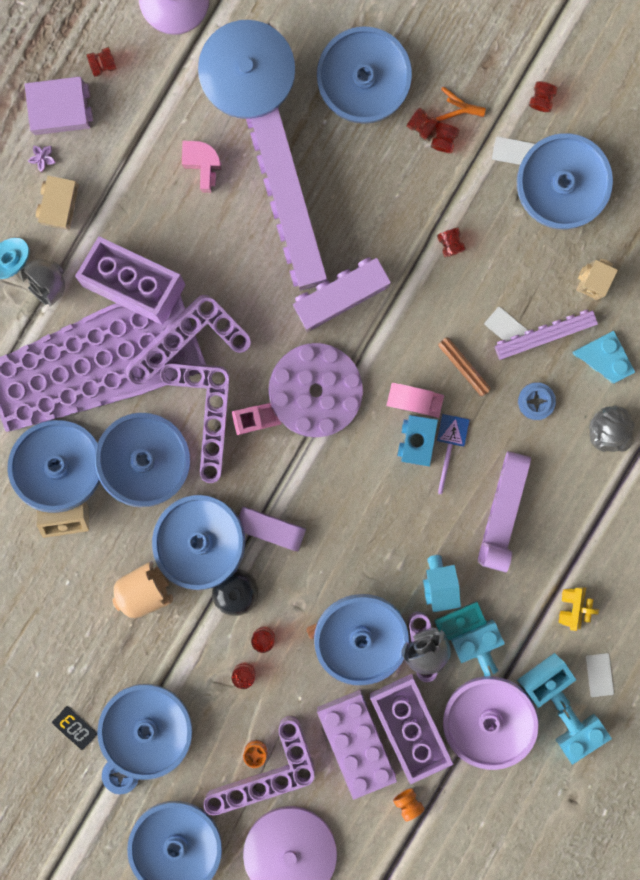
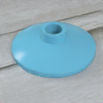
[0,238,30,279]

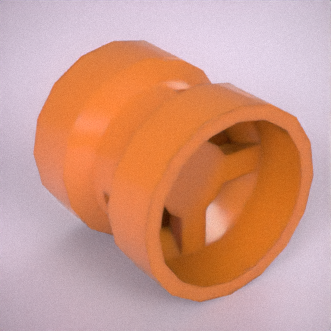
[243,740,268,768]
[393,788,425,821]

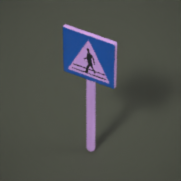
[437,414,470,494]

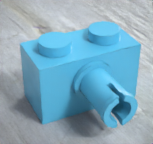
[423,555,461,612]
[451,619,505,677]
[517,653,576,711]
[555,706,612,765]

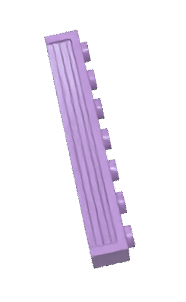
[494,309,598,360]

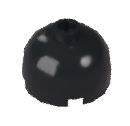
[212,569,258,616]

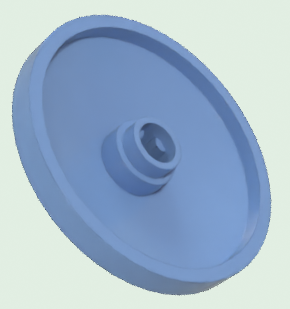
[198,20,295,119]
[317,27,412,124]
[517,133,613,230]
[95,413,190,507]
[7,420,100,513]
[152,495,245,590]
[314,594,409,685]
[97,684,193,780]
[127,801,222,880]

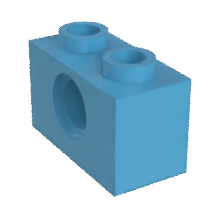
[397,415,438,467]

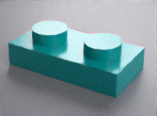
[434,601,487,641]

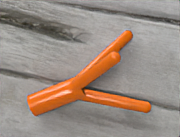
[431,87,486,123]

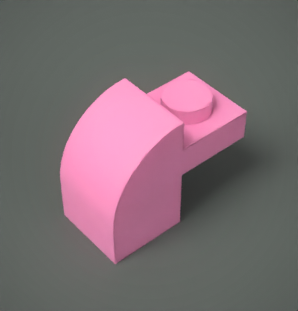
[182,141,221,193]
[387,383,444,418]
[231,403,281,435]

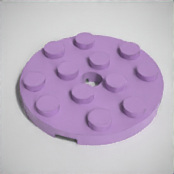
[268,343,363,437]

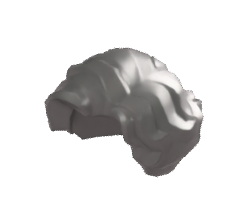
[589,405,635,452]

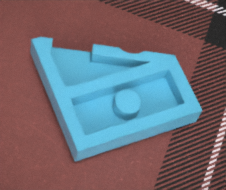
[572,331,635,383]

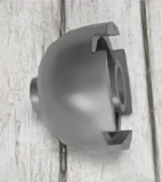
[19,259,65,307]
[401,628,451,674]

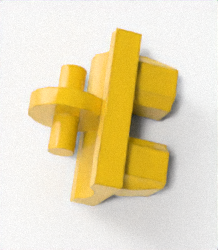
[559,586,599,631]

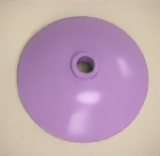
[139,0,209,35]

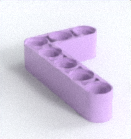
[126,295,251,386]
[160,362,230,483]
[478,451,531,572]
[204,716,315,816]

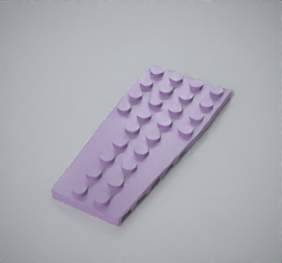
[0,294,207,432]

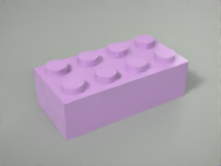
[75,236,185,325]
[293,257,391,332]
[369,674,453,784]
[317,689,397,800]

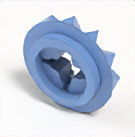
[518,383,556,420]
[102,762,139,794]

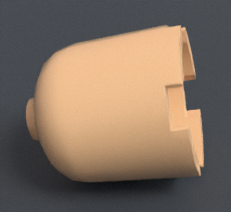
[112,561,173,619]

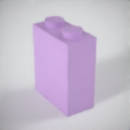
[24,77,93,135]

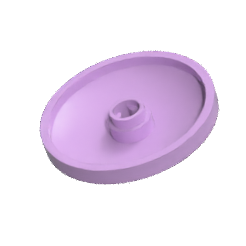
[443,676,538,770]
[243,806,337,880]

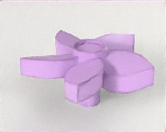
[28,145,56,173]

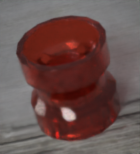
[86,47,117,77]
[529,81,558,113]
[406,107,439,140]
[430,123,460,154]
[437,227,466,258]
[251,626,275,653]
[231,662,256,689]

